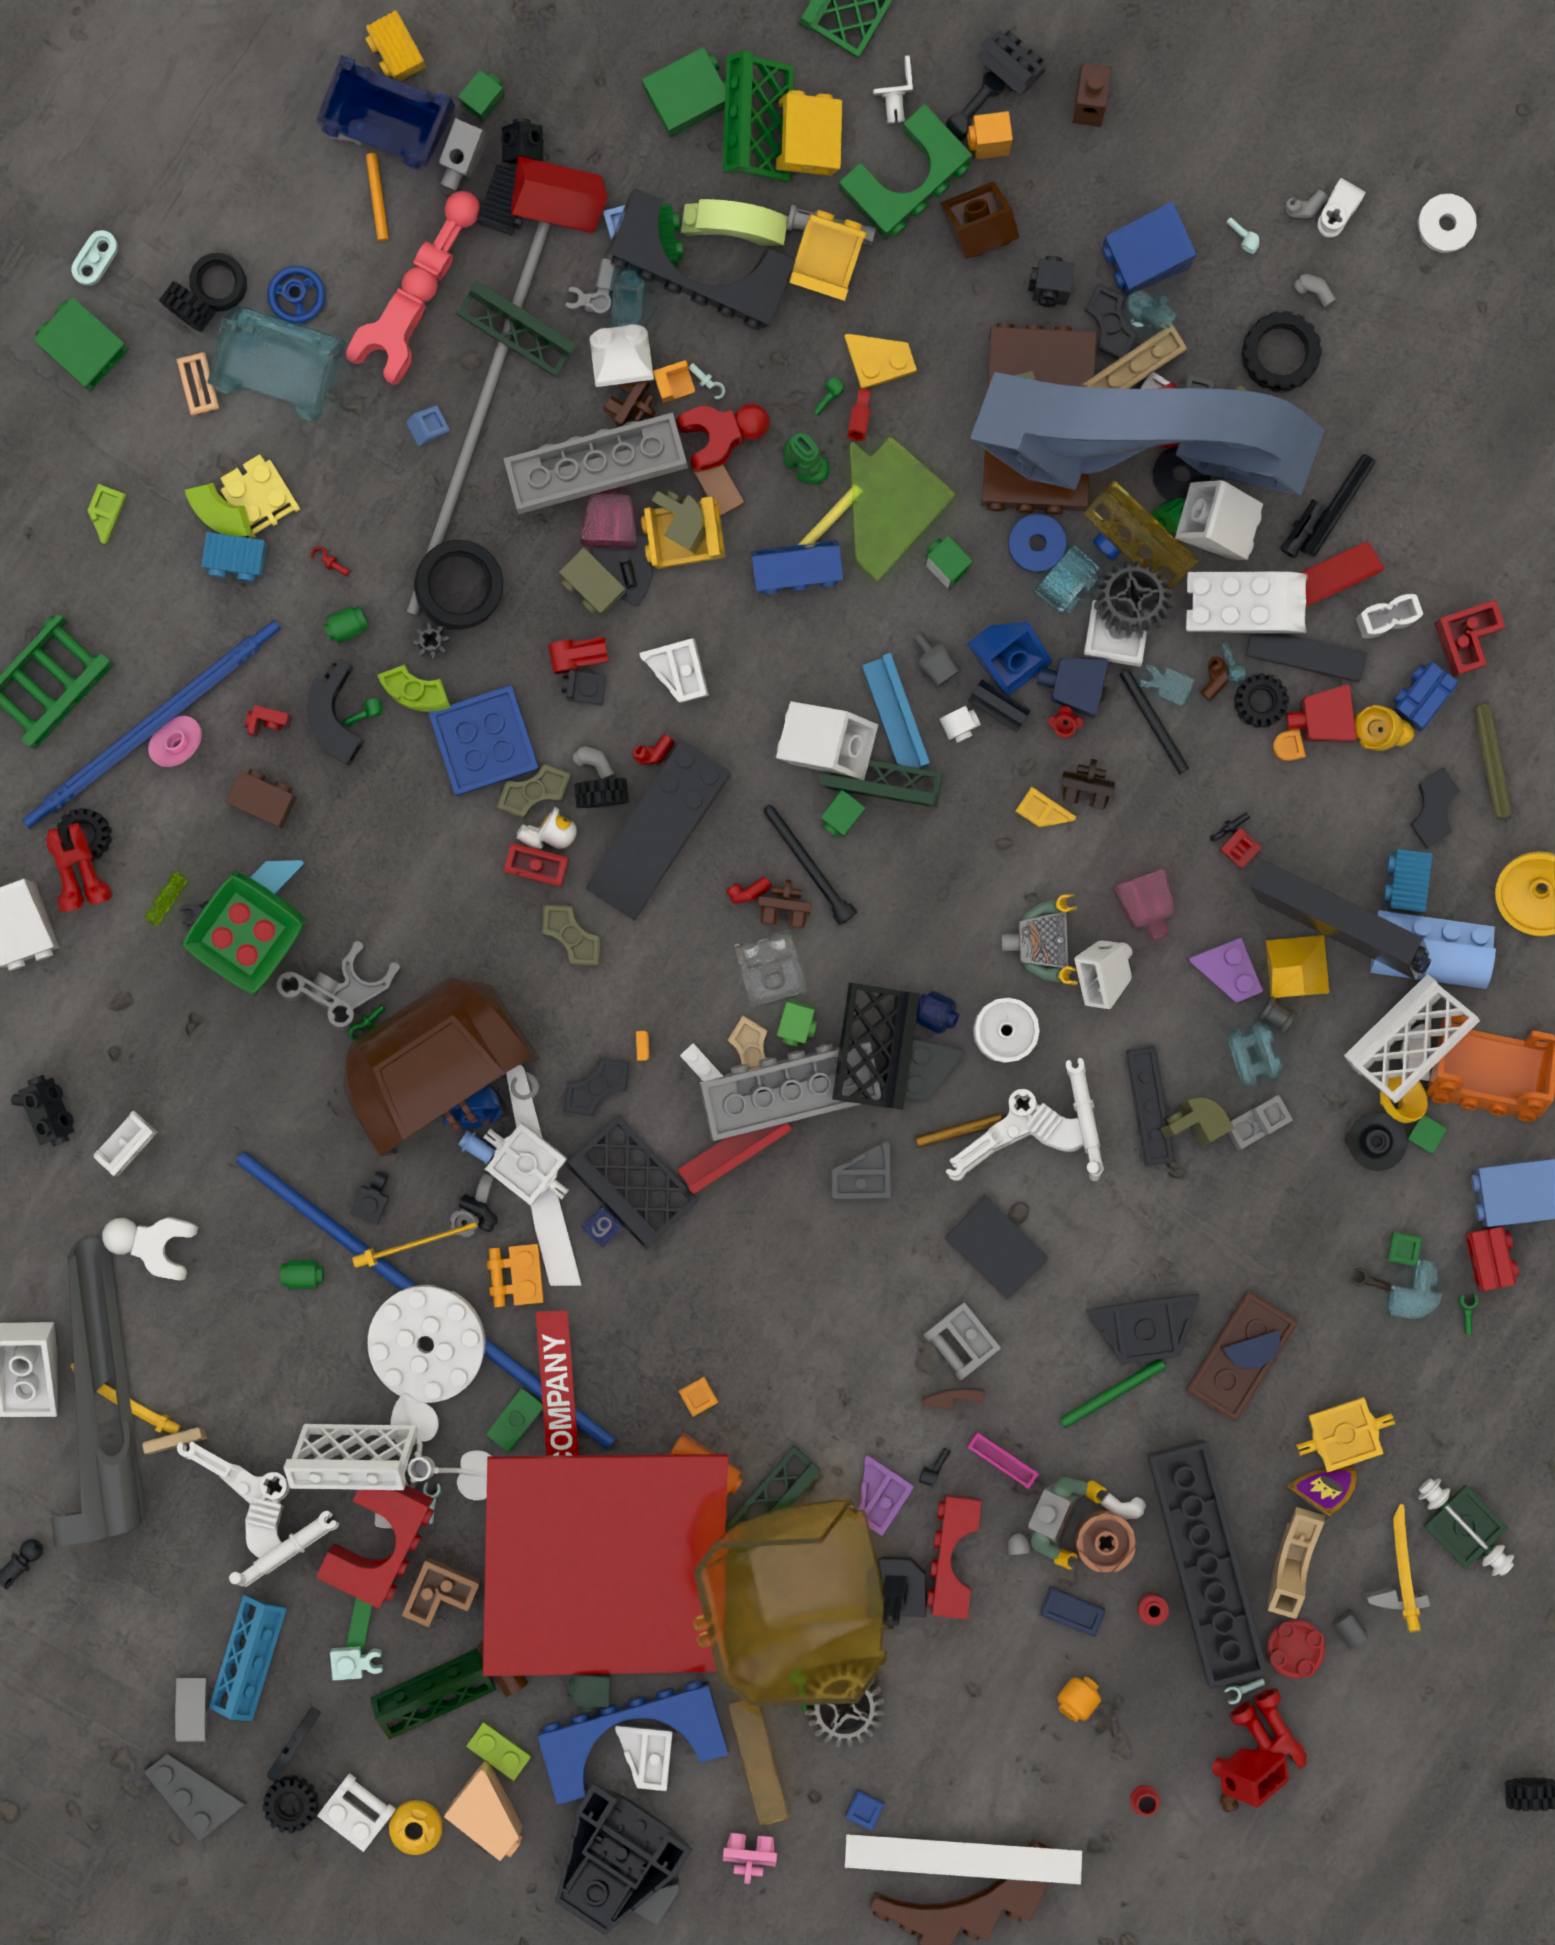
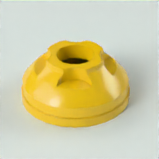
[1380,1076,1428,1123]
[389,1800,443,1855]

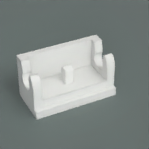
[93,1111,158,1176]

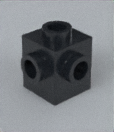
[501,118,544,165]

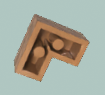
[402,1557,482,1627]

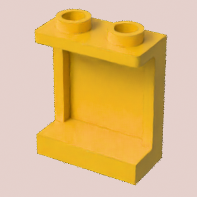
[776,90,842,176]
[788,210,867,301]
[641,496,726,569]

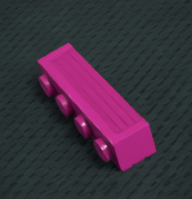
[967,1431,1039,1489]

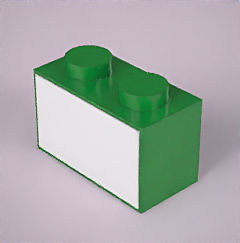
[925,536,973,590]

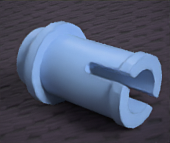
[458,1131,496,1165]

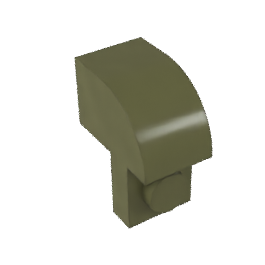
[652,490,706,553]
[1160,1098,1234,1146]

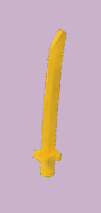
[352,1222,477,1268]
[71,1363,181,1434]
[1393,1504,1421,1633]

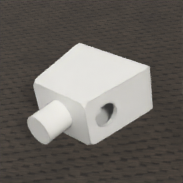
[1074,940,1132,1009]

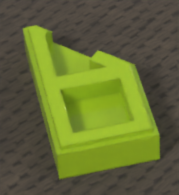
[87,484,127,545]

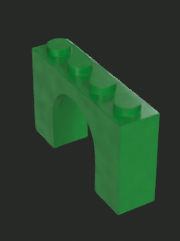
[839,104,972,240]

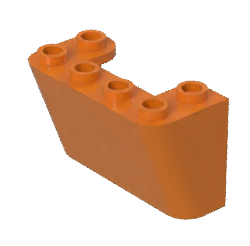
[1427,1015,1555,1122]

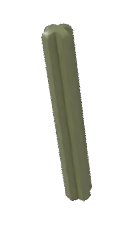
[1474,703,1511,819]

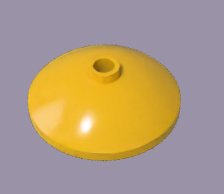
[1495,851,1555,936]

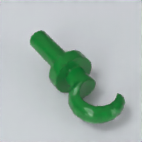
[348,1004,386,1039]

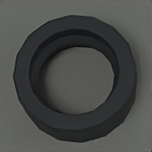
[189,253,247,312]

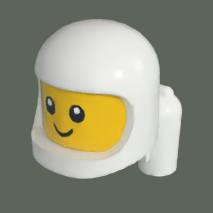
[516,806,577,850]

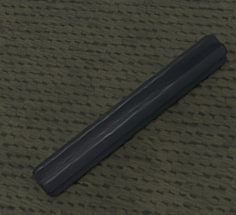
[1302,454,1375,557]

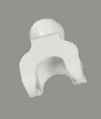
[102,1217,198,1280]

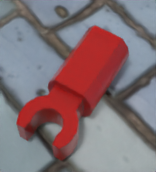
[847,388,871,441]

